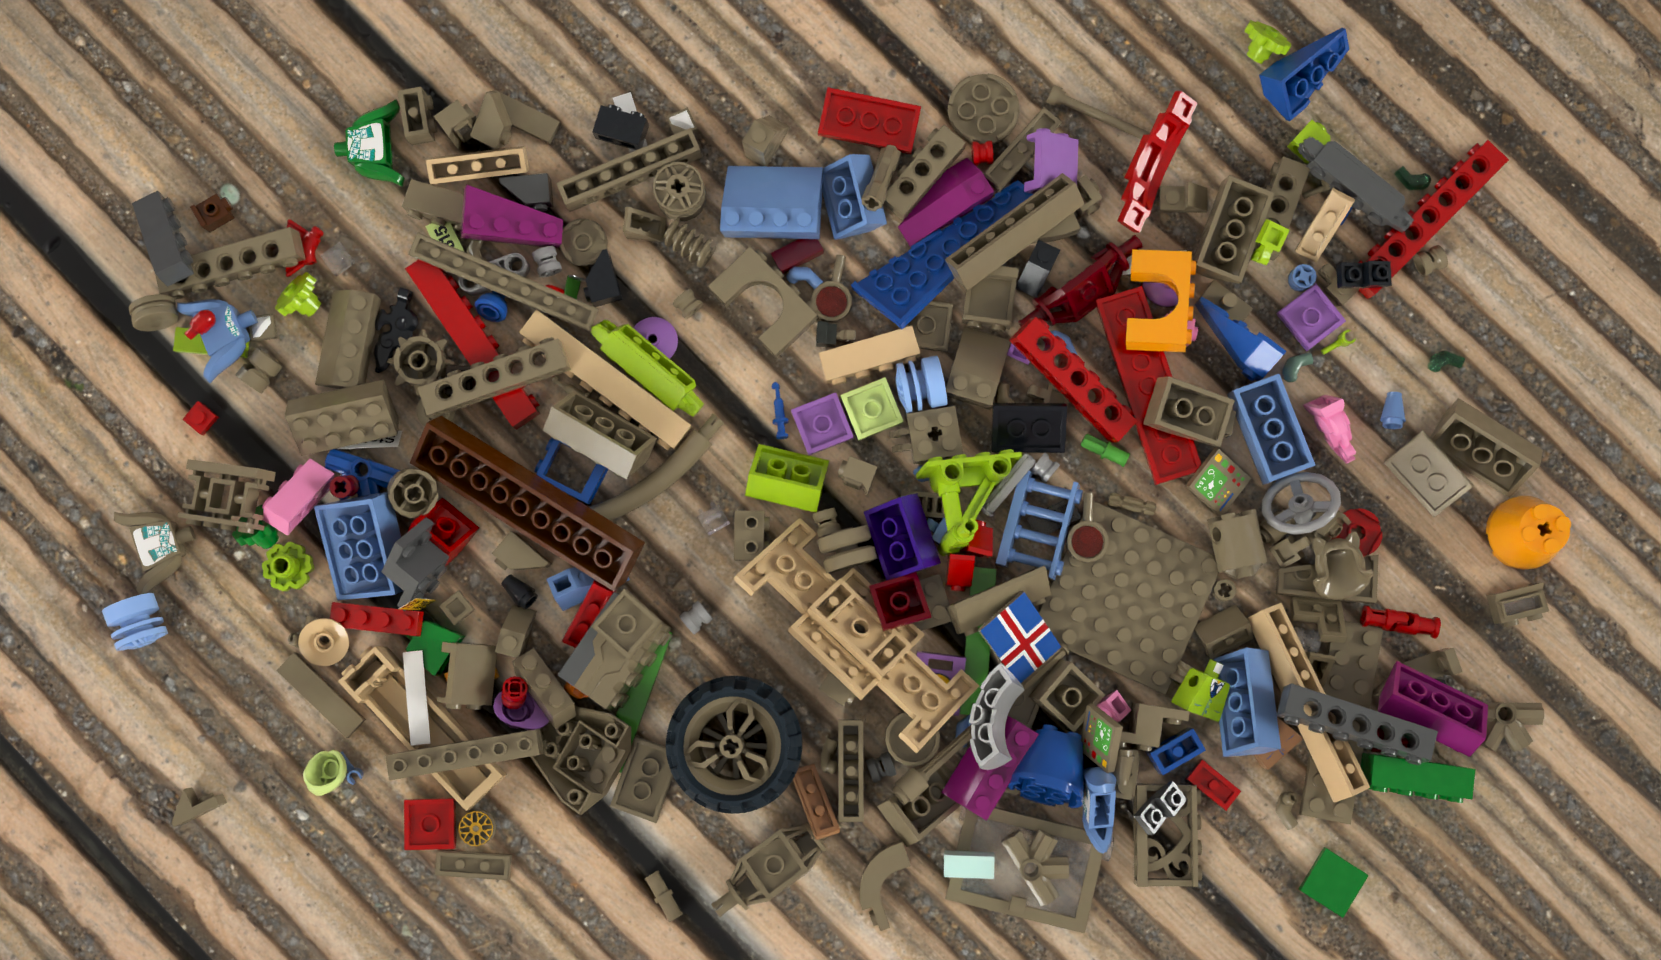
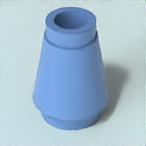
[1380,392,1406,429]

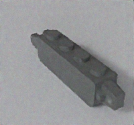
[1298,137,1414,233]

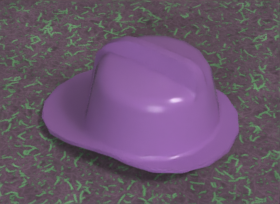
[493,689,549,730]

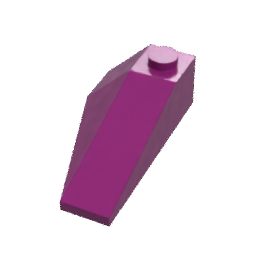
[898,158,994,248]

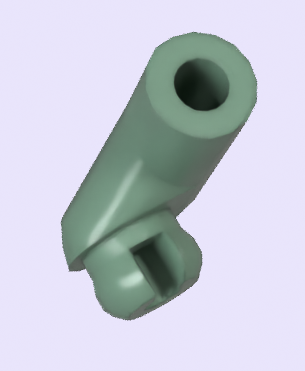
[1282,352,1313,382]

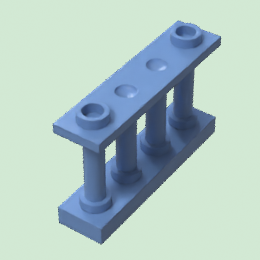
[996,471,1083,580]

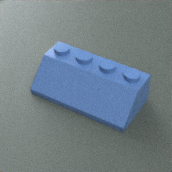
[1213,647,1281,757]

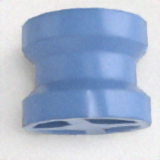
[1288,264,1317,292]

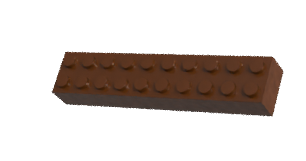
[410,416,645,591]

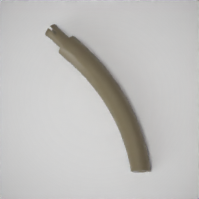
[589,413,724,521]

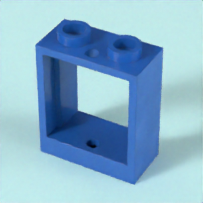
[534,438,609,505]

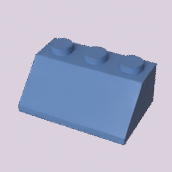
[822,154,887,240]

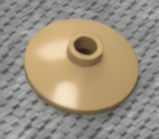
[298,618,349,666]

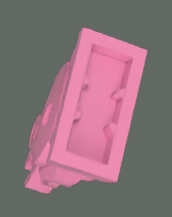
[1303,395,1356,464]

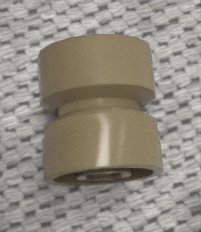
[236,348,283,394]

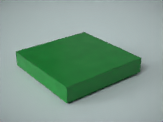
[1298,847,1369,918]

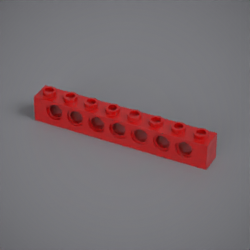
[1358,140,1509,299]

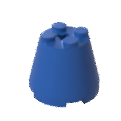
[1008,725,1084,808]

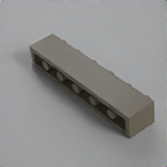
[945,173,1085,290]

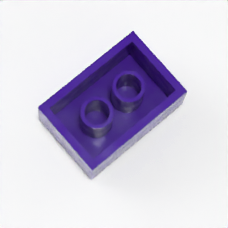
[864,493,941,581]

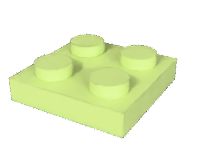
[840,377,904,441]

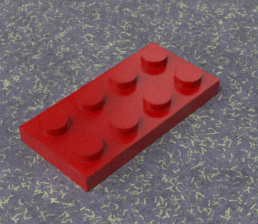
[818,87,921,155]

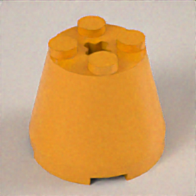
[1486,496,1571,570]

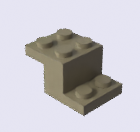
[1119,702,1190,751]

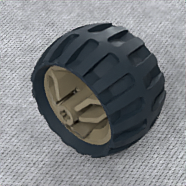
[666,676,802,814]

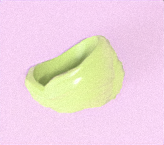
[303,750,347,796]

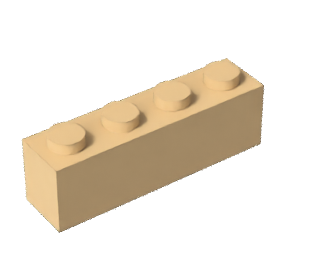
[426,146,529,184]
[819,326,920,386]

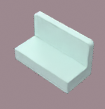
[944,850,995,879]

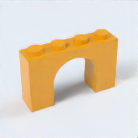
[1126,249,1196,352]

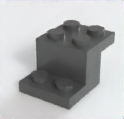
[381,517,449,611]

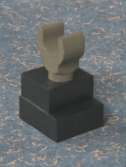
[816,321,856,347]

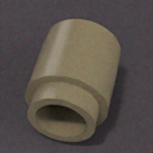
[1259,509,1295,545]

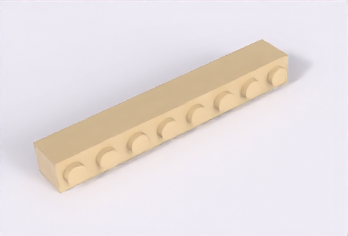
[519,309,693,451]
[1247,603,1370,802]

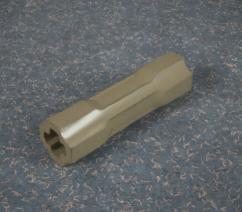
[862,145,901,211]

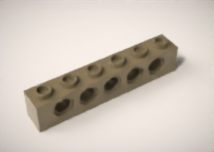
[556,128,702,212]
[155,227,306,299]
[418,337,571,418]
[385,729,544,780]

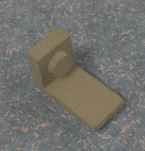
[1402,648,1463,679]

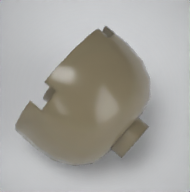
[387,468,438,518]

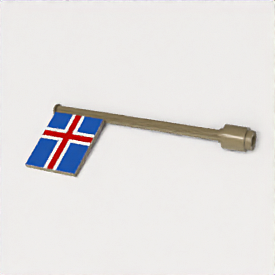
[891,591,1069,805]

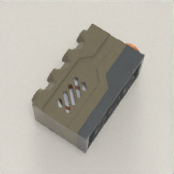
[558,592,672,710]

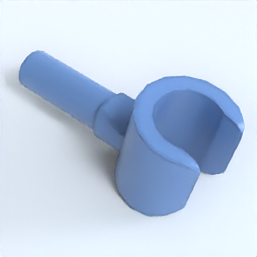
[340,751,363,785]

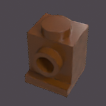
[190,194,235,232]

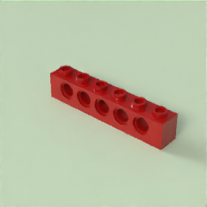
[1009,317,1137,443]

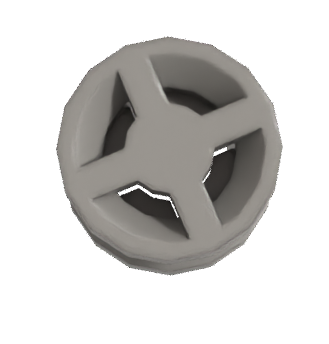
[1030,453,1060,483]

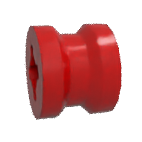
[972,140,993,166]

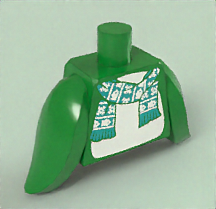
[334,99,405,187]

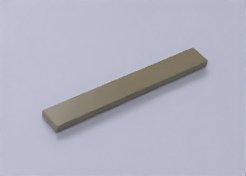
[408,232,599,332]

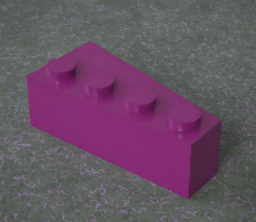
[461,184,563,249]

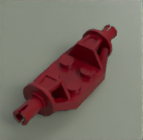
[1018,235,1143,327]

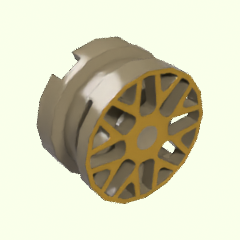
[458,810,497,846]

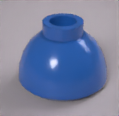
[474,291,508,322]

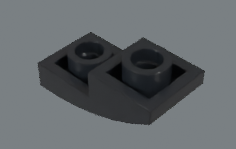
[1336,261,1392,289]

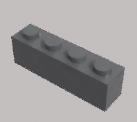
[132,191,194,287]

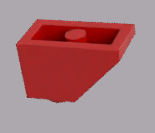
[959,520,993,557]
[945,554,975,592]

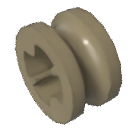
[1212,579,1236,602]

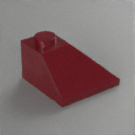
[869,572,931,632]

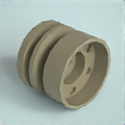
[653,162,706,221]

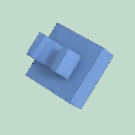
[927,517,947,545]

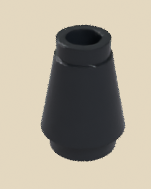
[501,574,538,609]

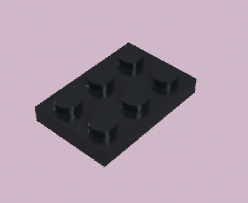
[991,403,1067,453]

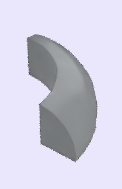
[969,663,1025,770]

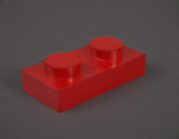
[1185,759,1241,811]

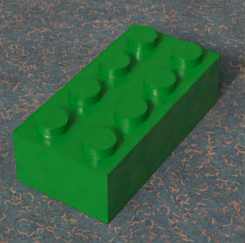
[1360,753,1476,803]

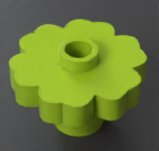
[1244,20,1292,64]
[275,272,321,317]
[262,542,314,592]

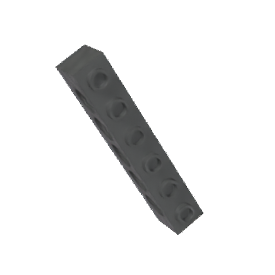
[1277,684,1438,765]

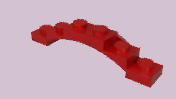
[1117,91,1197,233]

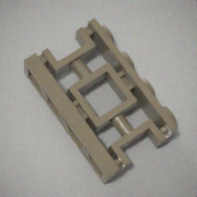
[178,459,276,534]

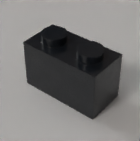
[592,104,649,150]

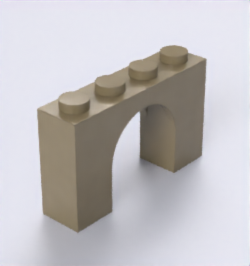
[708,247,818,359]

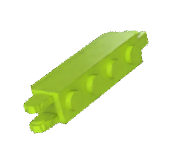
[591,319,704,417]

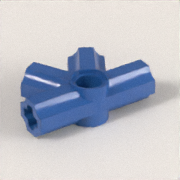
[325,449,401,500]

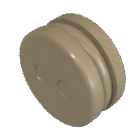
[129,294,179,331]

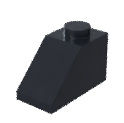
[1015,240,1060,298]
[583,249,623,307]

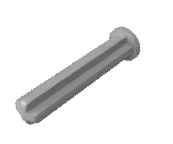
[981,453,1035,517]

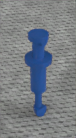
[772,382,789,439]

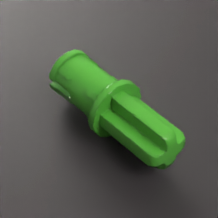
[1081,434,1130,467]

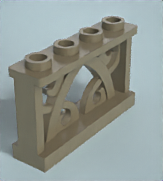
[1133,783,1202,887]

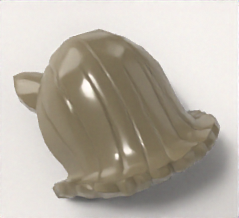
[1312,531,1373,600]

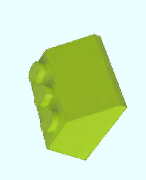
[745,444,829,513]

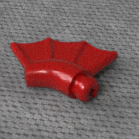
[286,219,324,277]

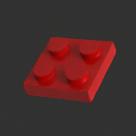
[404,798,456,850]

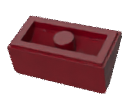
[770,239,824,274]

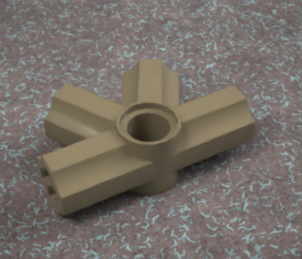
[1481,702,1544,752]
[1001,829,1069,907]

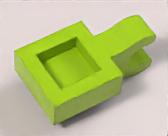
[1251,219,1290,265]

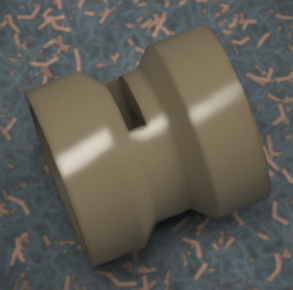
[1413,245,1448,276]
[812,508,842,538]

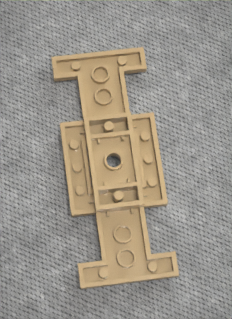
[734,518,979,753]

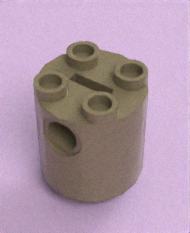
[1207,509,1267,579]

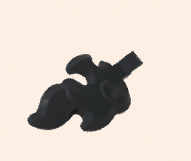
[374,287,418,373]

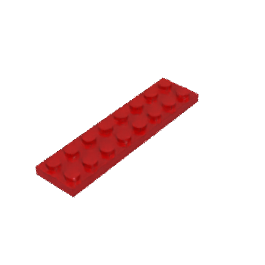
[1095,286,1201,485]

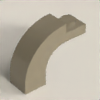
[859,840,911,931]

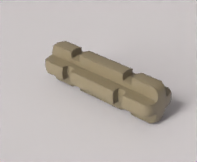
[1108,493,1156,516]

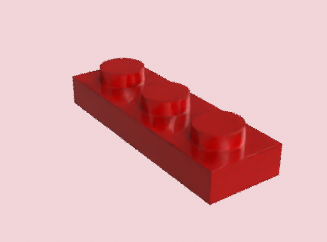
[562,579,617,648]

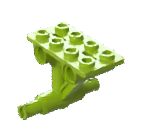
[916,449,1022,556]

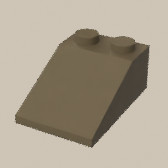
[946,326,1010,410]
[1143,376,1235,447]
[877,764,961,847]

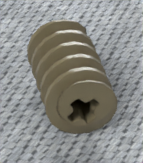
[663,218,716,268]

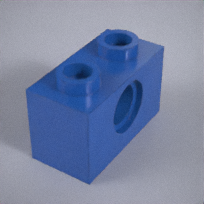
[1145,727,1206,775]

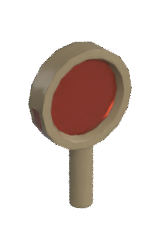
[811,255,852,323]
[1066,493,1109,563]

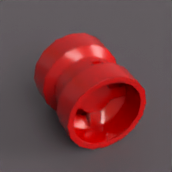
[501,676,528,710]

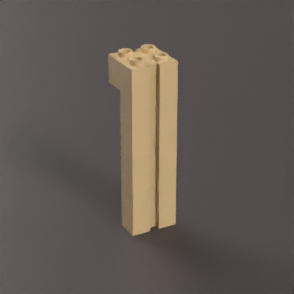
[338,647,507,811]

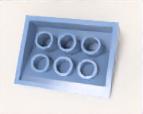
[720,166,823,239]
[314,492,404,601]

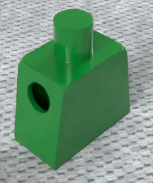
[404,620,465,676]

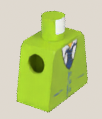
[1171,659,1230,722]

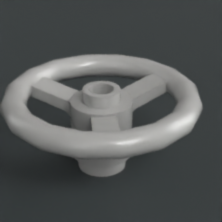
[1262,472,1341,535]

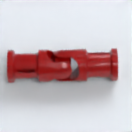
[1360,605,1441,639]

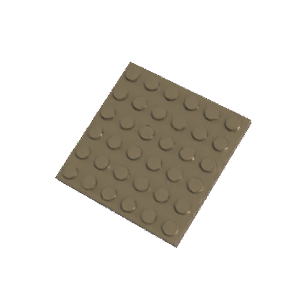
[1038,501,1219,695]

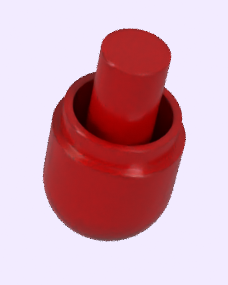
[184,310,216,340]

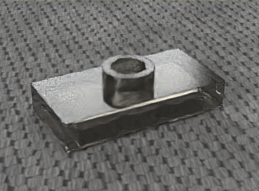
[1026,499,1081,535]

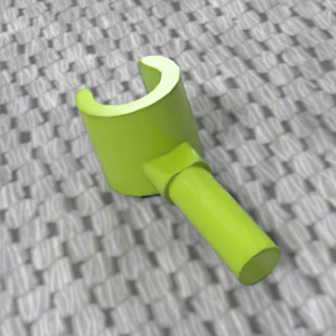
[1321,330,1356,355]

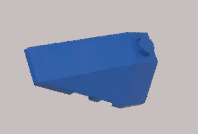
[1259,28,1349,121]

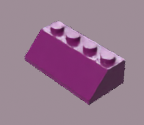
[1378,661,1488,757]
[941,716,1039,821]

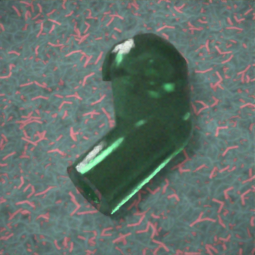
[1394,166,1431,190]
[1428,351,1465,372]

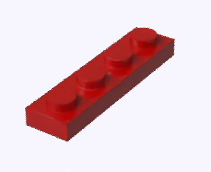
[330,602,424,636]

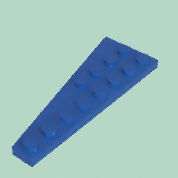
[851,180,1033,329]

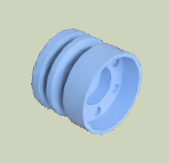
[895,355,947,414]
[102,593,168,651]

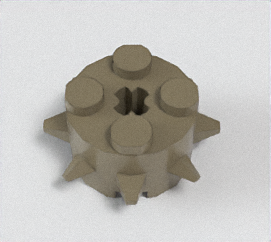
[388,329,455,396]

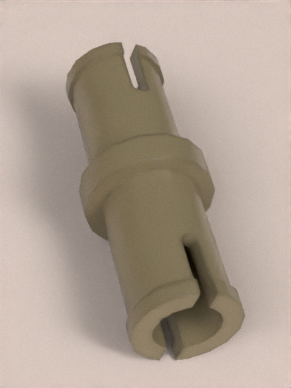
[645,871,683,922]

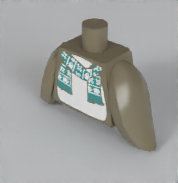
[114,512,196,595]

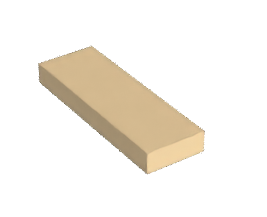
[1295,188,1355,262]

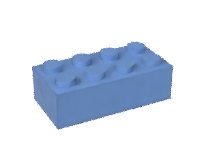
[1227,374,1315,485]

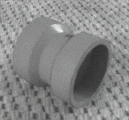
[532,246,562,277]
[679,601,713,635]

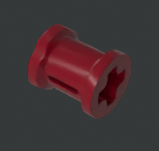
[329,475,359,498]

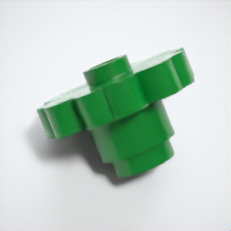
[232,504,279,549]

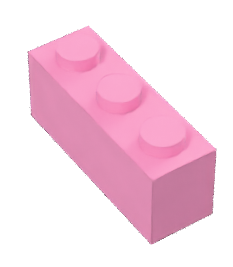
[262,459,335,536]

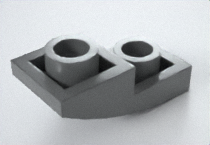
[1134,781,1187,835]

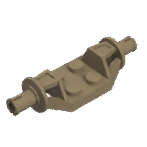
[711,819,842,917]

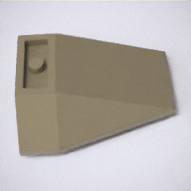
[530,706,631,815]

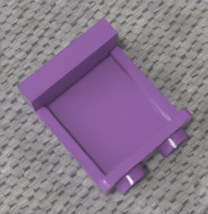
[1024,128,1078,194]

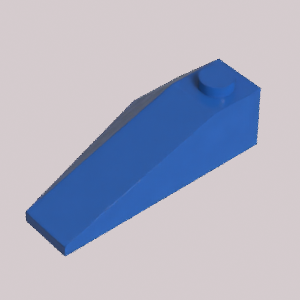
[1195,297,1286,381]

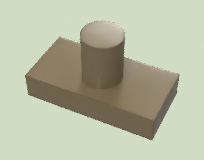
[1199,280,1253,321]

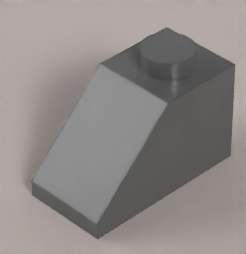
[499,173,554,212]

